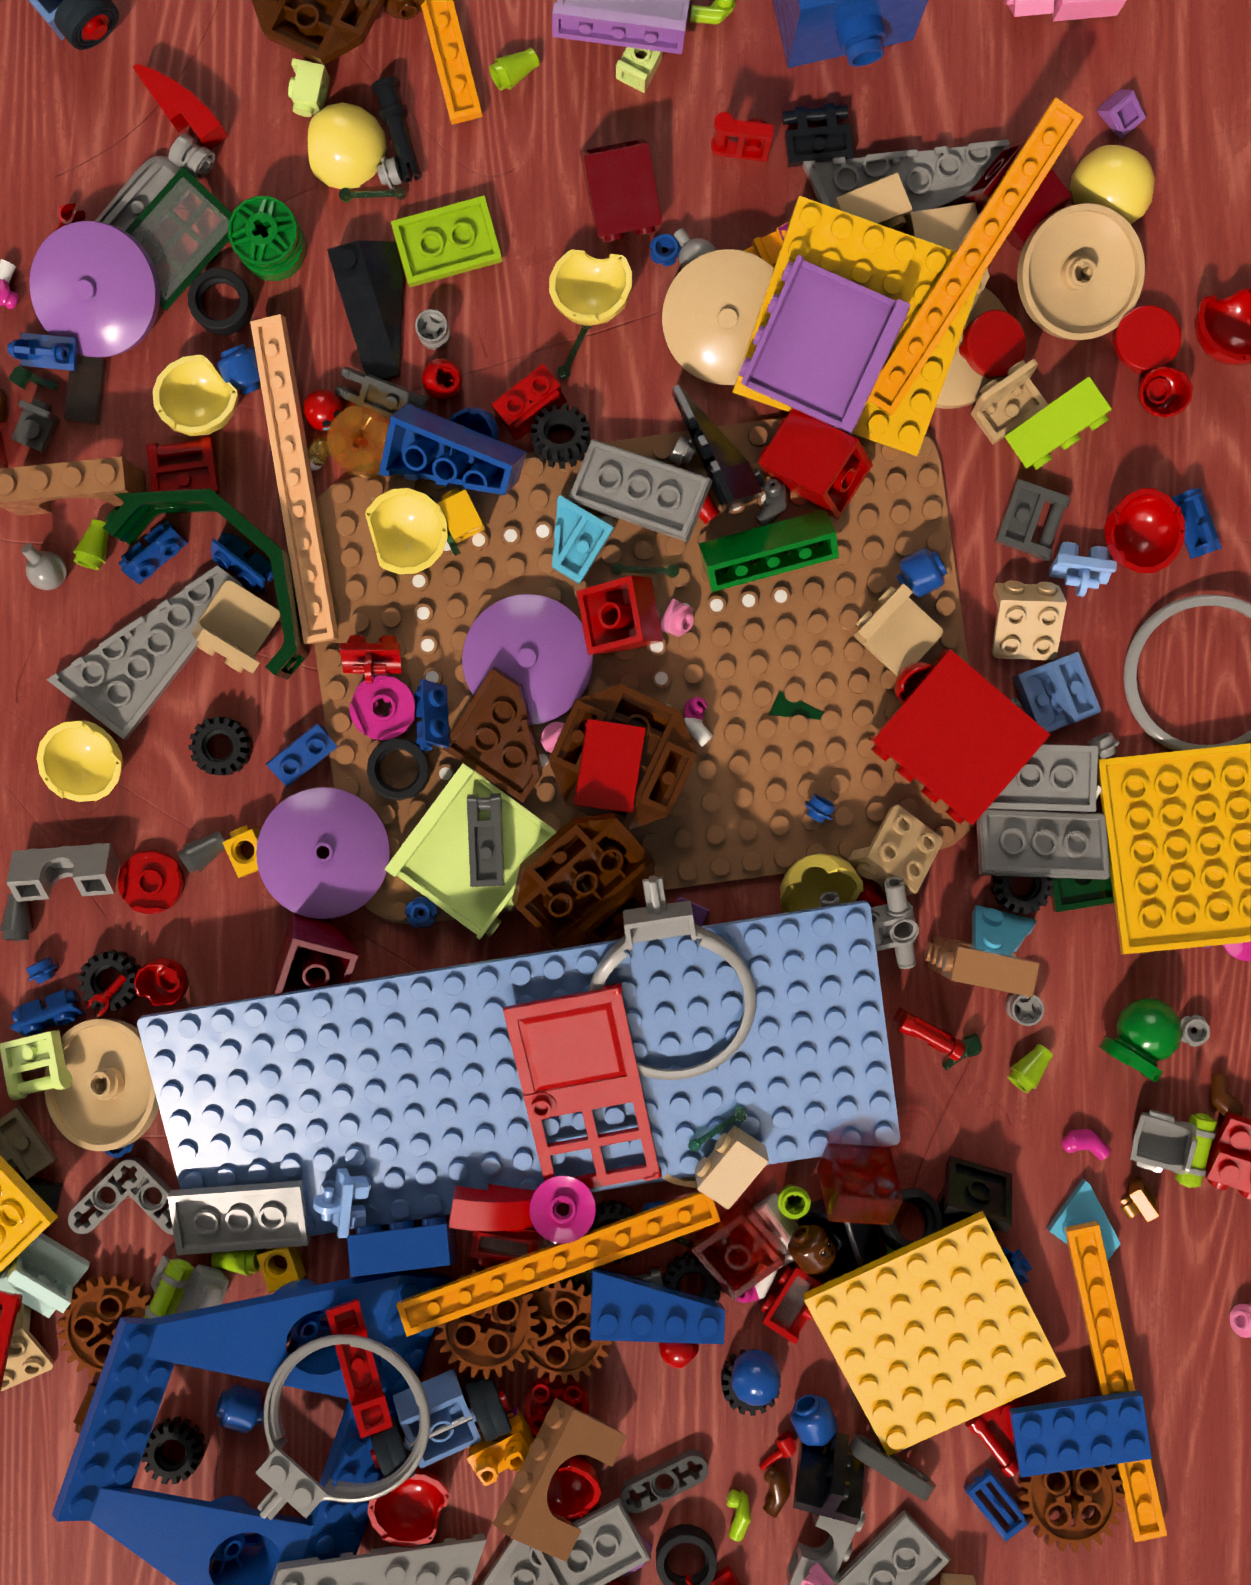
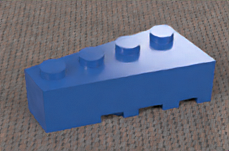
[378,403,526,495]
[590,1267,725,1344]

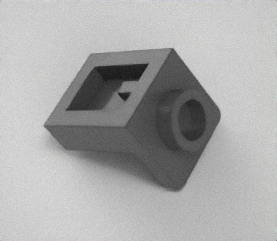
[11,399,60,454]

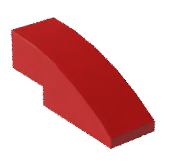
[132,63,228,150]
[448,1184,535,1231]

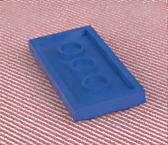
[1009,1390,1152,1477]

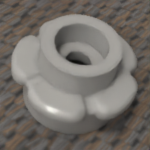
[377,156,403,189]
[669,436,696,467]
[1087,732,1120,759]
[1181,1015,1210,1047]

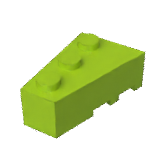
[1004,377,1112,470]

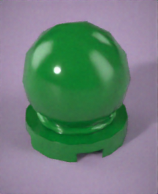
[1098,998,1183,1083]

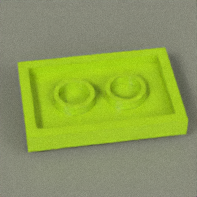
[391,195,503,288]

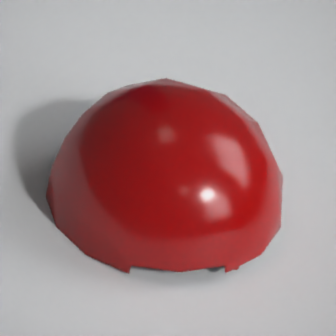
[1194,288,1251,365]
[1104,488,1185,573]
[547,1455,602,1520]
[367,1466,450,1547]

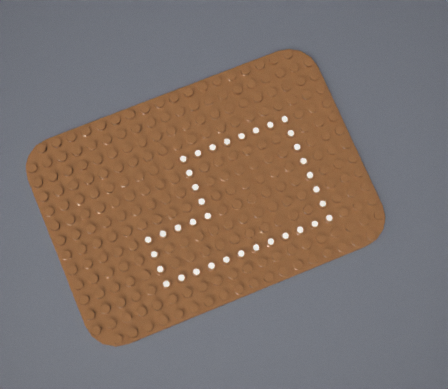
[314,417,975,924]

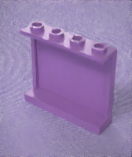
[552,0,690,54]
[739,255,911,435]

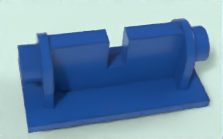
[7,332,76,371]
[1171,487,1222,559]
[119,521,188,585]
[211,532,273,594]
[414,679,450,751]
[266,723,338,787]
[10,988,85,1037]

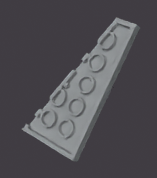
[802,139,1010,226]
[46,565,245,740]
[270,1533,486,1585]

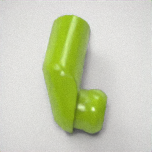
[690,0,736,25]
[726,1489,751,1542]

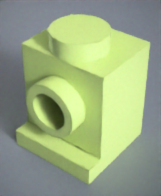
[616,47,663,94]
[288,58,330,117]

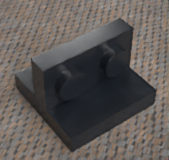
[936,1156,1012,1232]
[793,1432,865,1525]

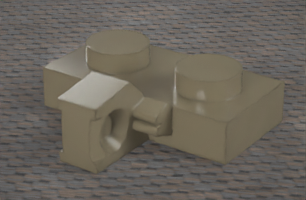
[0,1106,58,1180]

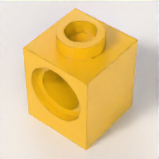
[437,489,486,544]
[222,825,260,878]
[256,1246,306,1293]

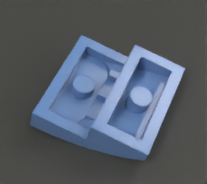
[1012,652,1102,733]

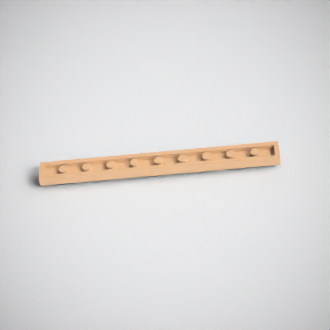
[250,314,339,644]

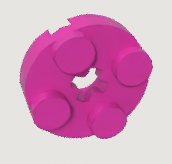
[350,675,416,741]

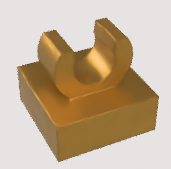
[1121,1176,1159,1222]

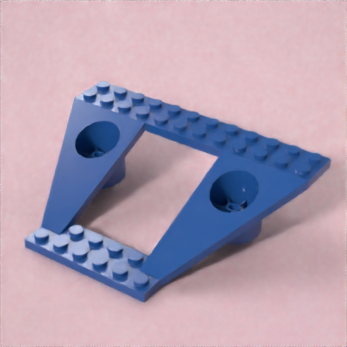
[52,1271,452,1585]

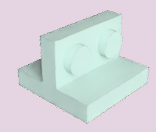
[0,1233,90,1318]

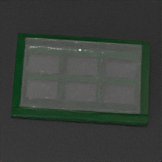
[125,167,232,311]

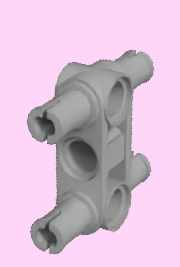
[820,876,919,969]

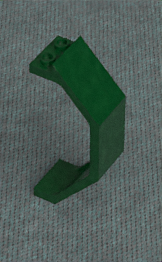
[103,489,309,680]

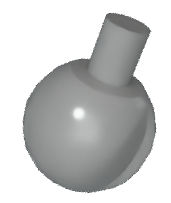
[673,228,716,269]
[21,543,67,591]

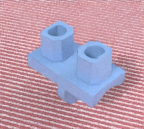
[1049,542,1117,597]
[313,1168,369,1238]

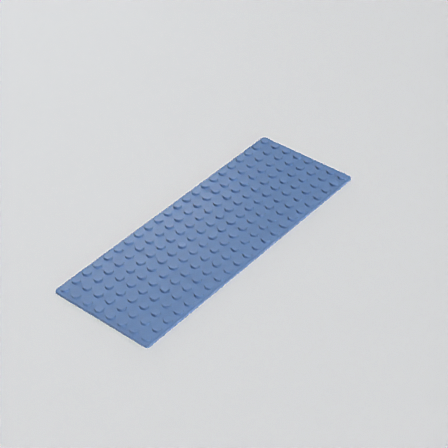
[137,900,901,1236]

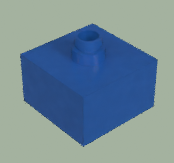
[772,0,928,68]

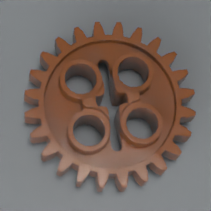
[435,1267,541,1379]
[56,1272,155,1379]
[509,1276,613,1384]
[1016,1465,1125,1553]

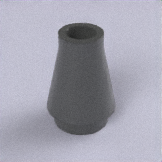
[177,830,225,874]
[0,893,33,941]

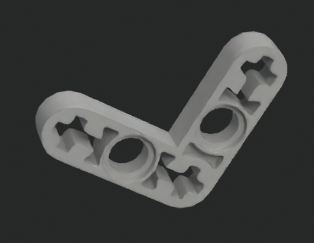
[68,1156,174,1235]

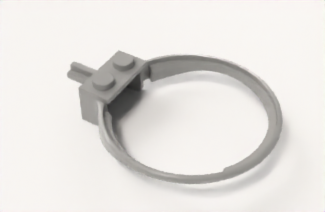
[1123,594,1251,751]
[589,875,756,1080]
[256,1334,430,1520]

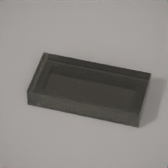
[64,355,107,425]

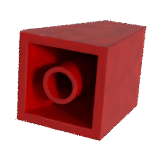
[758,408,873,520]

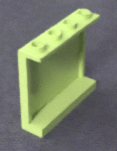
[384,763,557,940]

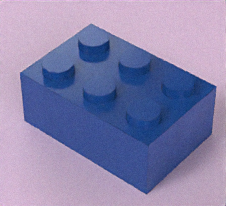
[347,1216,458,1277]

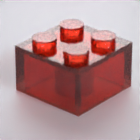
[817,1143,903,1225]
[691,1198,787,1300]

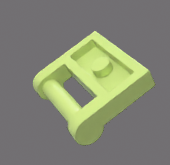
[0,1030,72,1100]

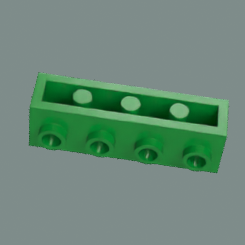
[698,509,839,592]

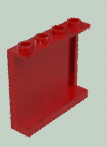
[868,649,1051,826]

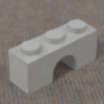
[6,843,119,902]
[786,1506,866,1585]

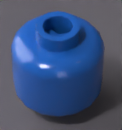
[217,344,260,396]
[896,548,948,597]
[215,1384,264,1433]
[790,1394,838,1446]

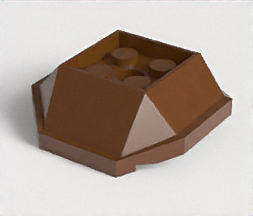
[252,0,385,65]
[549,684,698,831]
[512,813,655,948]

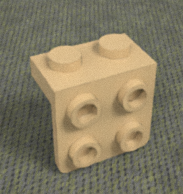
[971,359,1048,445]
[191,580,280,674]
[991,580,1067,660]
[853,583,943,677]
[848,805,942,895]
[0,1303,54,1391]

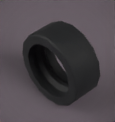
[188,268,254,335]
[367,738,431,800]
[877,1188,943,1251]
[656,1524,717,1585]

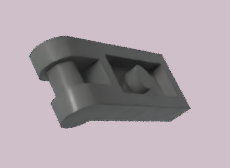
[467,793,505,887]

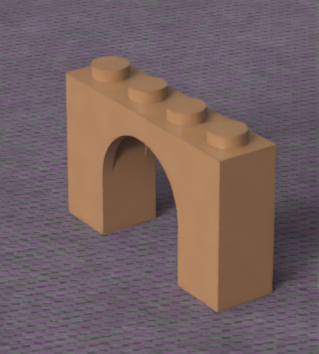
[0,456,146,516]
[924,935,1040,997]
[493,1398,627,1562]

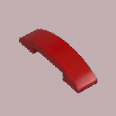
[325,1299,393,1438]

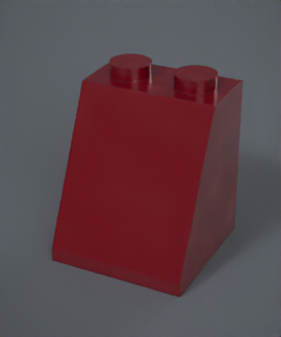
[579,138,662,241]
[963,138,1072,251]
[273,912,359,996]

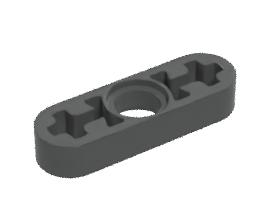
[848,1433,936,1501]
[621,1449,708,1513]

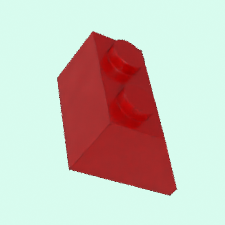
[576,575,663,655]

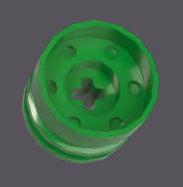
[228,196,307,281]

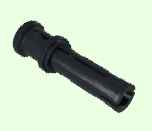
[371,77,422,183]

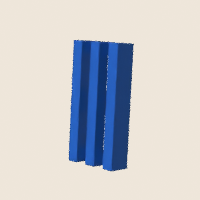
[964,1467,1027,1542]

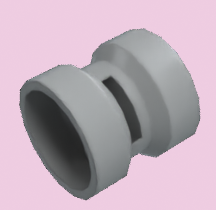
[169,133,215,180]
[415,309,451,350]
[1005,993,1044,1026]

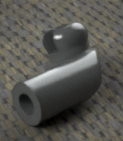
[755,478,787,526]

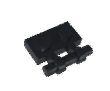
[782,102,854,168]

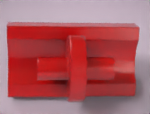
[339,635,403,683]

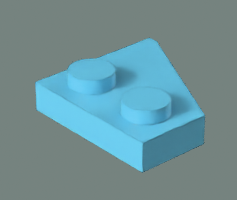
[552,495,614,585]
[972,905,1036,956]
[1046,1178,1121,1262]

